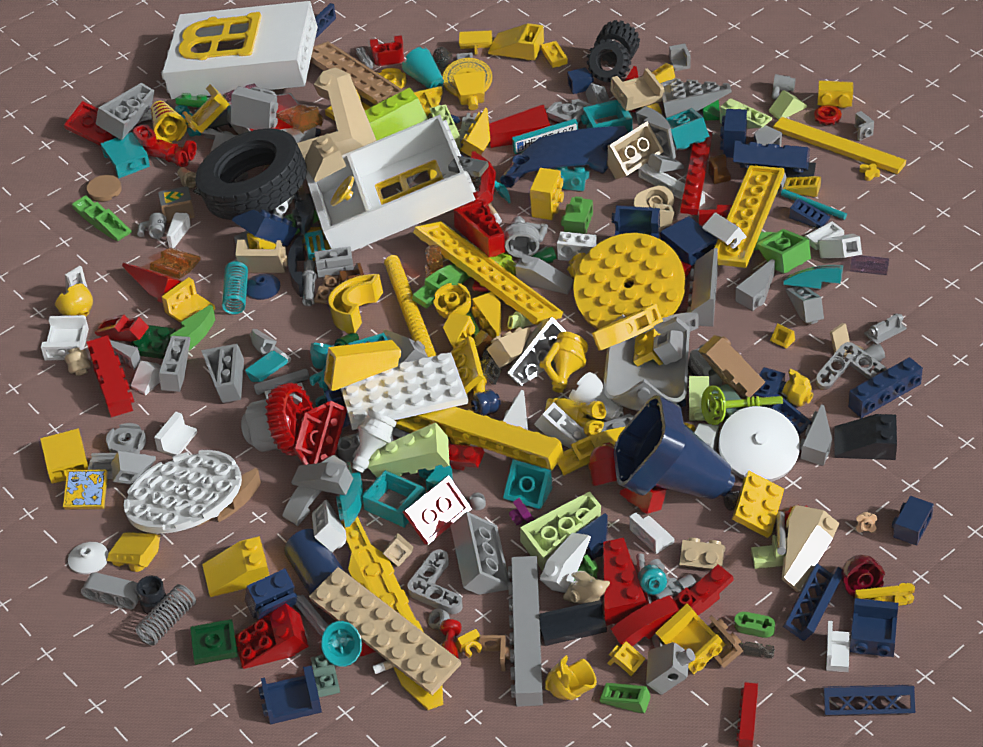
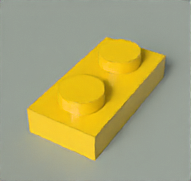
[541,41,568,68]

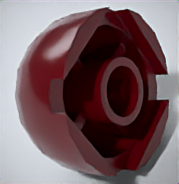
[841,555,885,597]

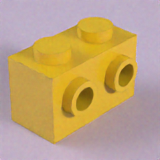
[817,80,853,108]

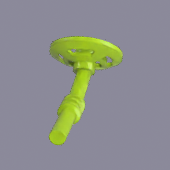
[701,385,783,425]

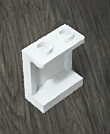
[41,315,89,360]

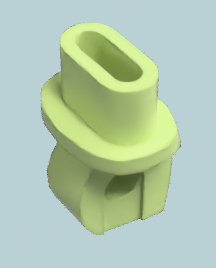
[508,311,533,329]

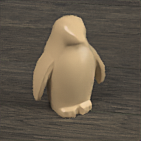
[563,571,610,604]

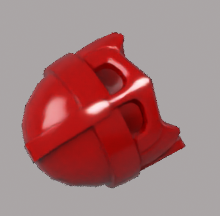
[588,442,617,486]

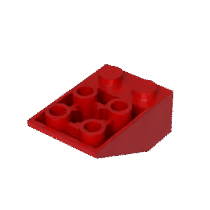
[235,603,309,669]

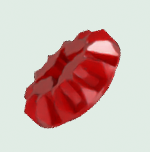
[814,105,842,126]

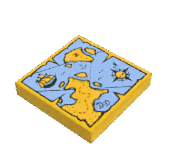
[63,470,108,509]

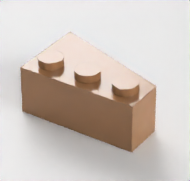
[698,335,765,397]

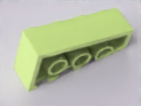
[368,422,449,477]
[520,491,601,571]

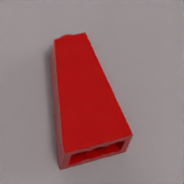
[489,105,550,148]

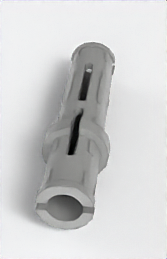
[302,260,317,306]

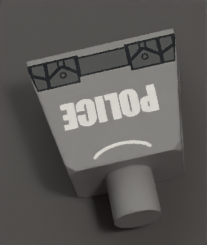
[688,344,722,387]

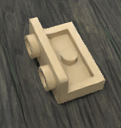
[679,538,725,570]

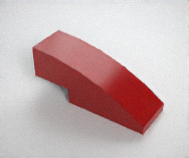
[95,314,149,341]
[611,595,680,647]

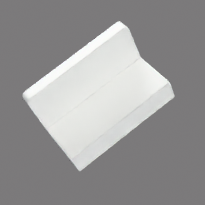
[154,412,197,456]
[630,513,674,554]
[826,621,849,672]

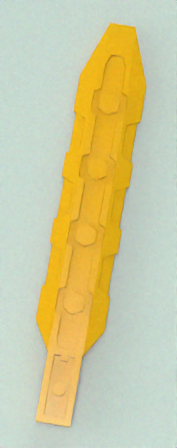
[341,516,443,710]

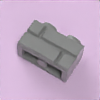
[315,246,354,278]

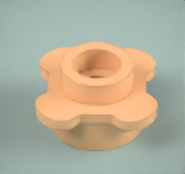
[856,512,877,532]

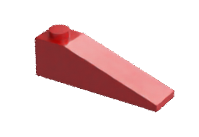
[122,263,183,303]

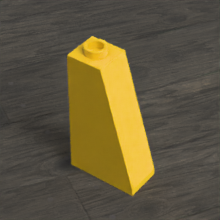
[324,340,401,391]

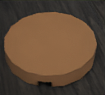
[87,175,122,202]

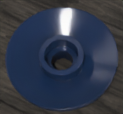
[246,274,281,300]

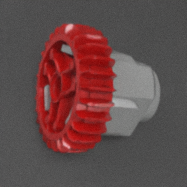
[241,383,313,456]

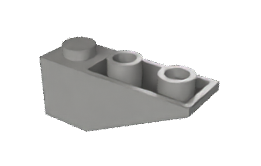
[800,405,832,466]

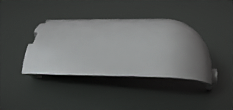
[603,314,690,411]

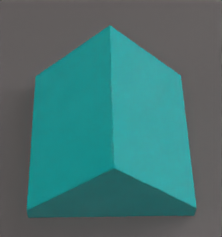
[503,459,552,509]

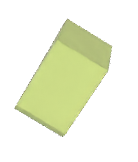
[769,90,807,120]

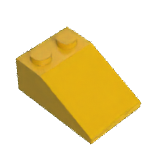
[202,536,269,597]

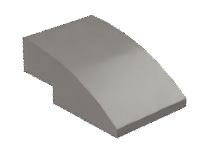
[636,106,676,159]

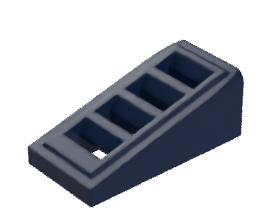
[789,199,830,229]
[770,398,812,435]

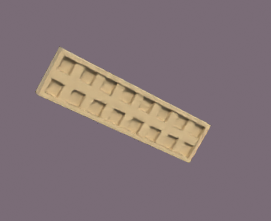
[309,567,461,695]

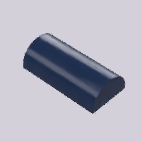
[284,528,345,609]

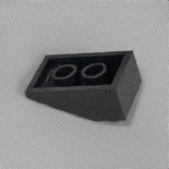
[834,414,897,460]

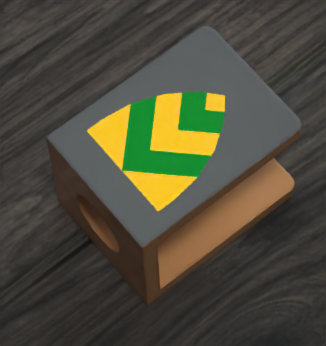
[158,186,195,223]

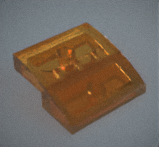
[150,247,201,279]

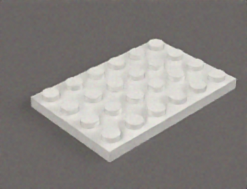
[341,352,468,430]

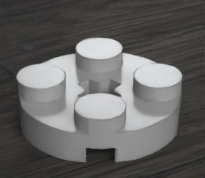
[106,423,146,454]

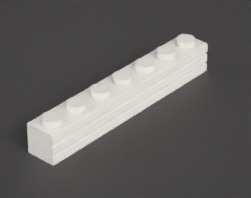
[639,163,705,206]

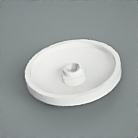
[719,406,800,482]

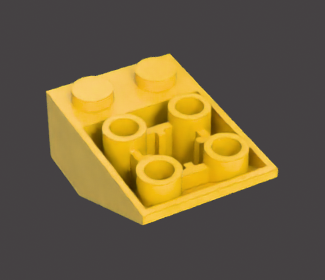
[488,23,544,61]

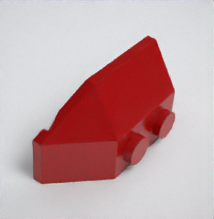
[293,401,347,465]

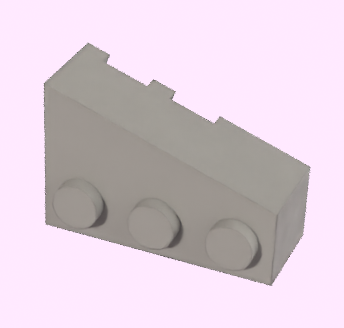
[201,344,244,403]

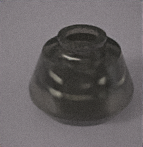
[432,47,453,69]

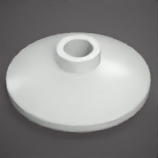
[68,542,109,575]

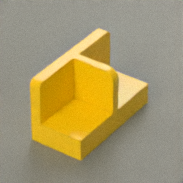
[459,30,493,55]

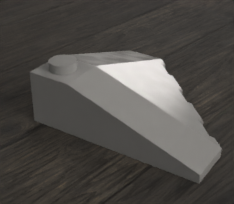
[660,78,732,118]

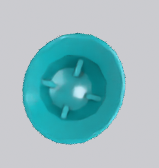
[321,621,362,667]

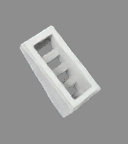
[166,213,191,249]
[65,266,87,293]

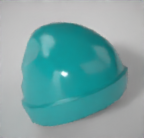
[310,343,334,370]

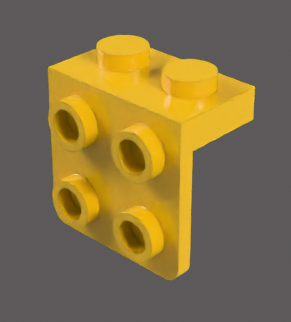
[162,277,215,322]

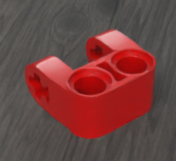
[370,35,404,66]

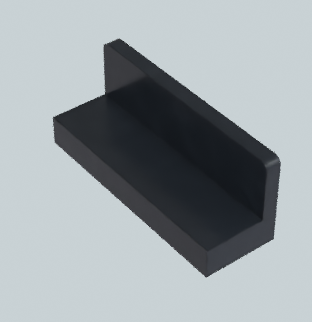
[539,600,607,646]

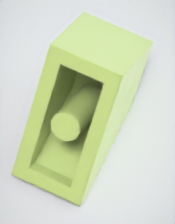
[689,376,709,421]

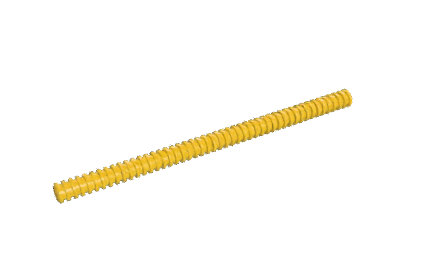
[384,255,470,446]

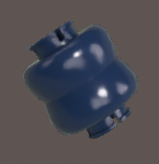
[471,389,501,416]

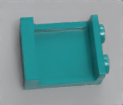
[101,132,150,178]

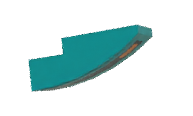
[783,265,843,289]

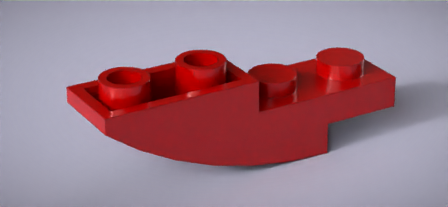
[448,443,485,471]
[674,564,734,615]

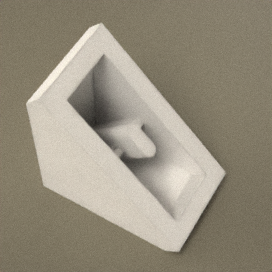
[131,361,161,395]

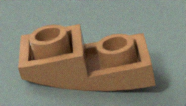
[314,275,340,305]

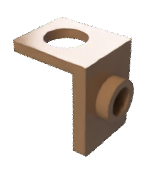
[480,635,510,671]

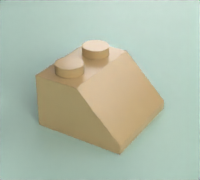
[305,133,346,182]

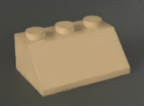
[608,121,664,179]

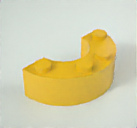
[328,274,383,334]

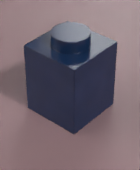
[567,67,594,94]

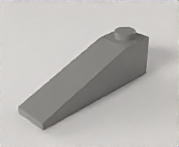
[507,317,566,386]

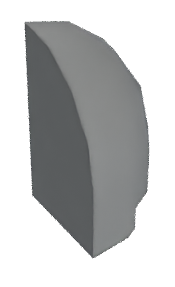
[251,329,277,355]

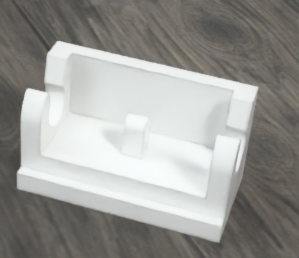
[702,212,746,248]

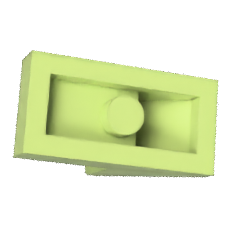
[751,535,787,569]

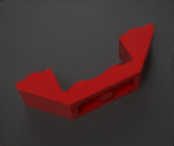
[464,151,496,205]

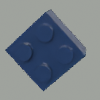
[720,109,747,158]

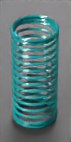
[222,261,248,314]

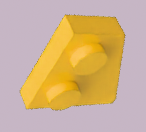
[414,86,443,116]

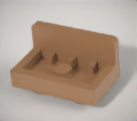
[708,615,743,668]

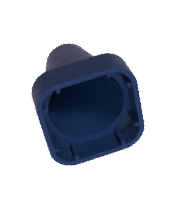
[614,395,735,499]

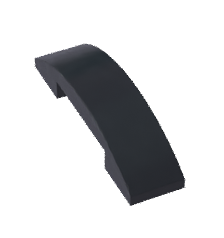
[288,235,305,297]

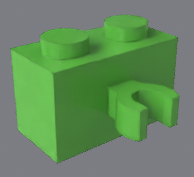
[561,196,593,234]

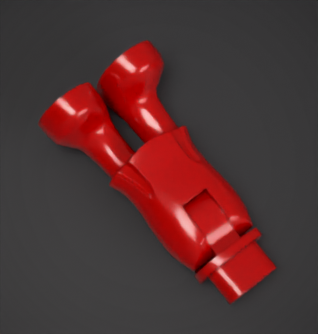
[142,139,197,167]

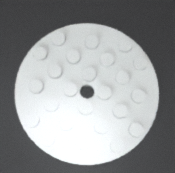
[124,450,242,534]

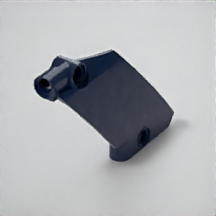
[500,126,629,188]

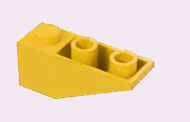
[460,108,490,157]
[471,292,501,339]

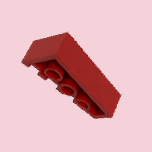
[603,537,646,625]

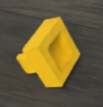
[456,629,482,658]

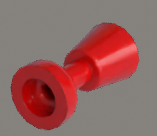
[440,619,462,659]

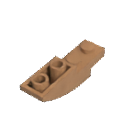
[197,468,261,527]

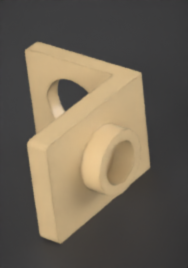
[830,323,864,357]

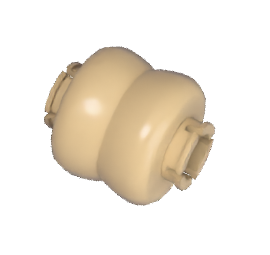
[65,347,91,376]

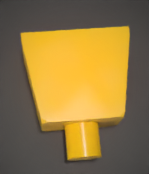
[453,71,485,110]

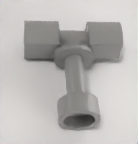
[648,559,697,601]

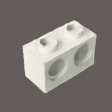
[557,232,597,261]

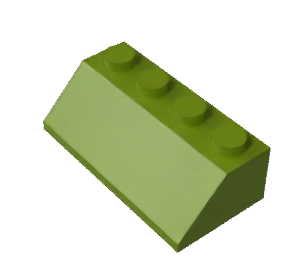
[365,87,428,141]

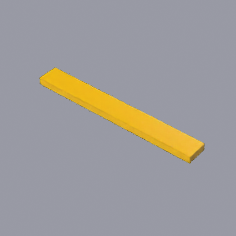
[773,117,906,174]

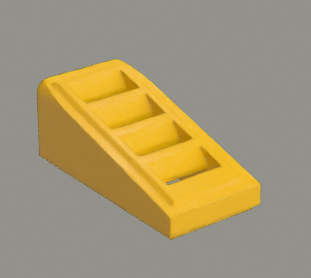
[651,63,675,83]
[783,176,821,197]

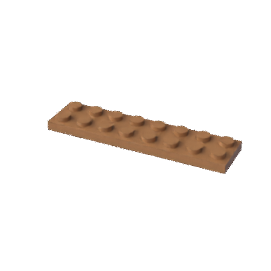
[310,41,403,105]

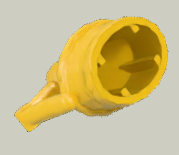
[539,331,588,393]

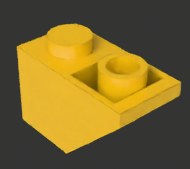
[443,313,475,349]

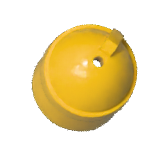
[545,655,597,700]

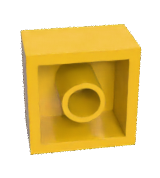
[530,168,564,220]

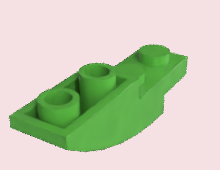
[412,264,470,309]

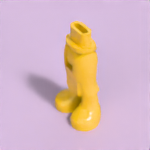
[545,398,606,436]

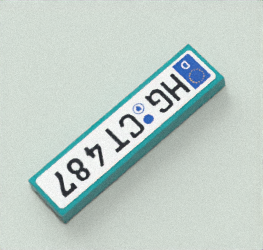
[512,119,578,154]

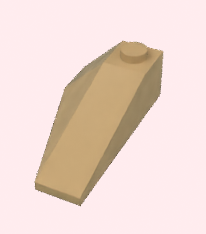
[782,505,839,592]

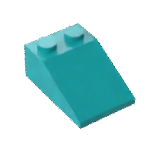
[665,108,709,149]

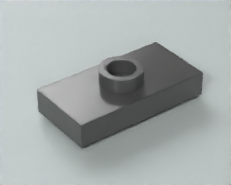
[448,156,489,177]

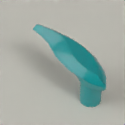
[494,181,511,204]

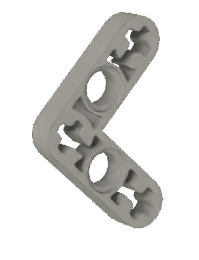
[816,342,887,390]
[408,549,463,614]

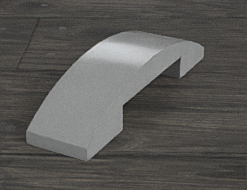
[282,455,349,527]

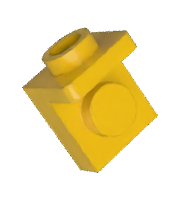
[607,642,646,676]

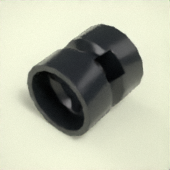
[136,575,168,615]

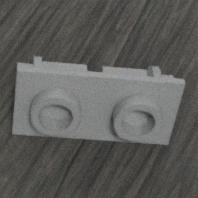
[864,313,907,345]

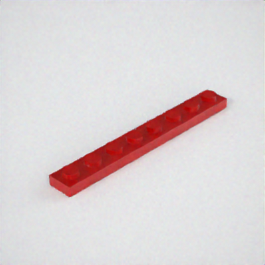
[680,131,713,216]

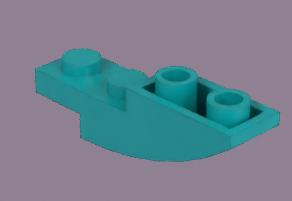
[336,462,363,528]

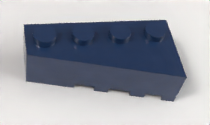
[733,140,810,173]

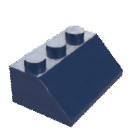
[232,209,298,247]

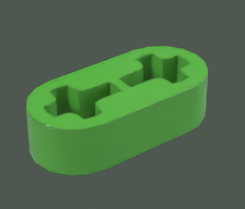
[734,612,775,638]

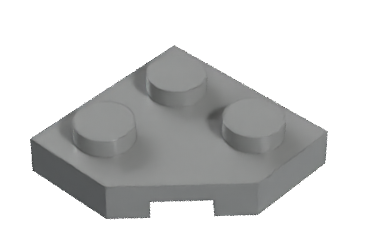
[546,99,592,123]

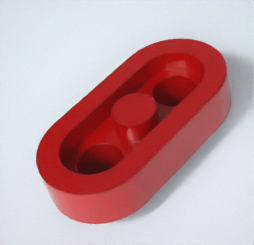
[133,125,157,147]

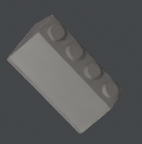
[687,248,718,327]
[450,511,510,595]

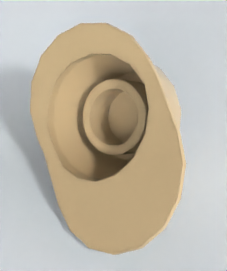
[634,186,674,208]

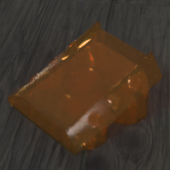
[276,105,324,134]

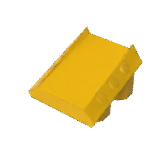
[106,532,160,572]

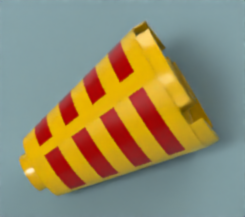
[151,101,187,143]

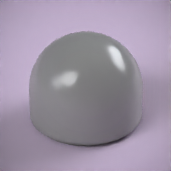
[428,608,450,630]

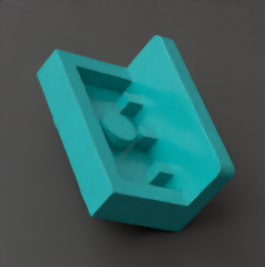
[553,166,590,191]

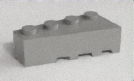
[96,83,154,140]

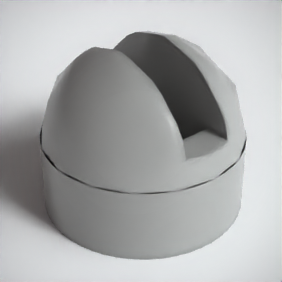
[469,492,486,510]

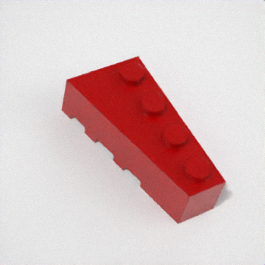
[453,199,505,258]
[86,335,135,418]

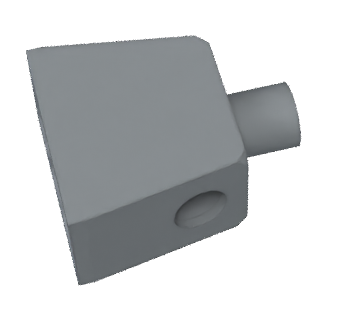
[646,642,695,695]

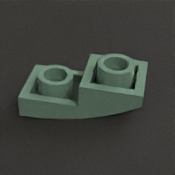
[311,654,340,697]

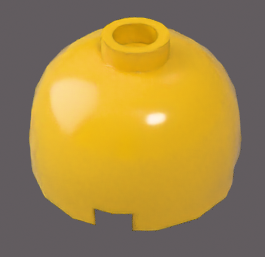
[433,283,471,319]
[55,284,93,317]

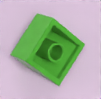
[757,229,811,274]

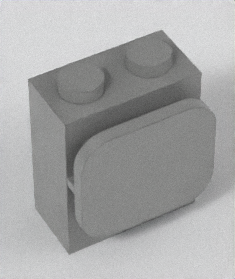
[231,86,278,130]

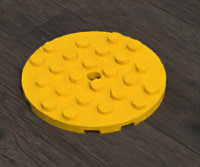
[574,233,685,330]

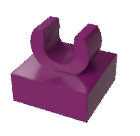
[509,498,535,526]

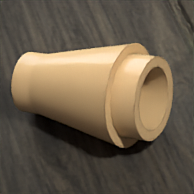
[177,167,196,188]

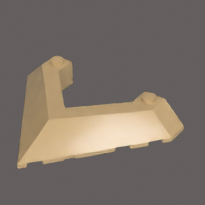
[263,67,377,170]

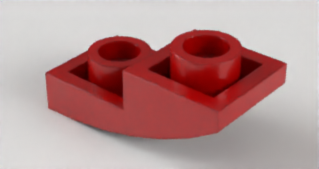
[699,205,732,227]

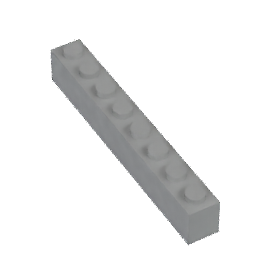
[508,556,543,707]

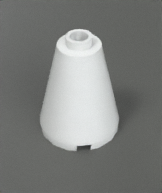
[568,372,623,421]

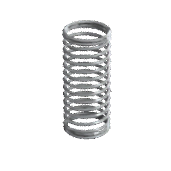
[135,584,196,646]

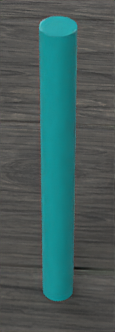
[781,189,847,220]

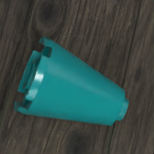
[402,47,444,89]

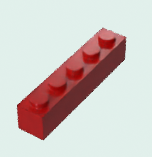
[736,682,758,747]

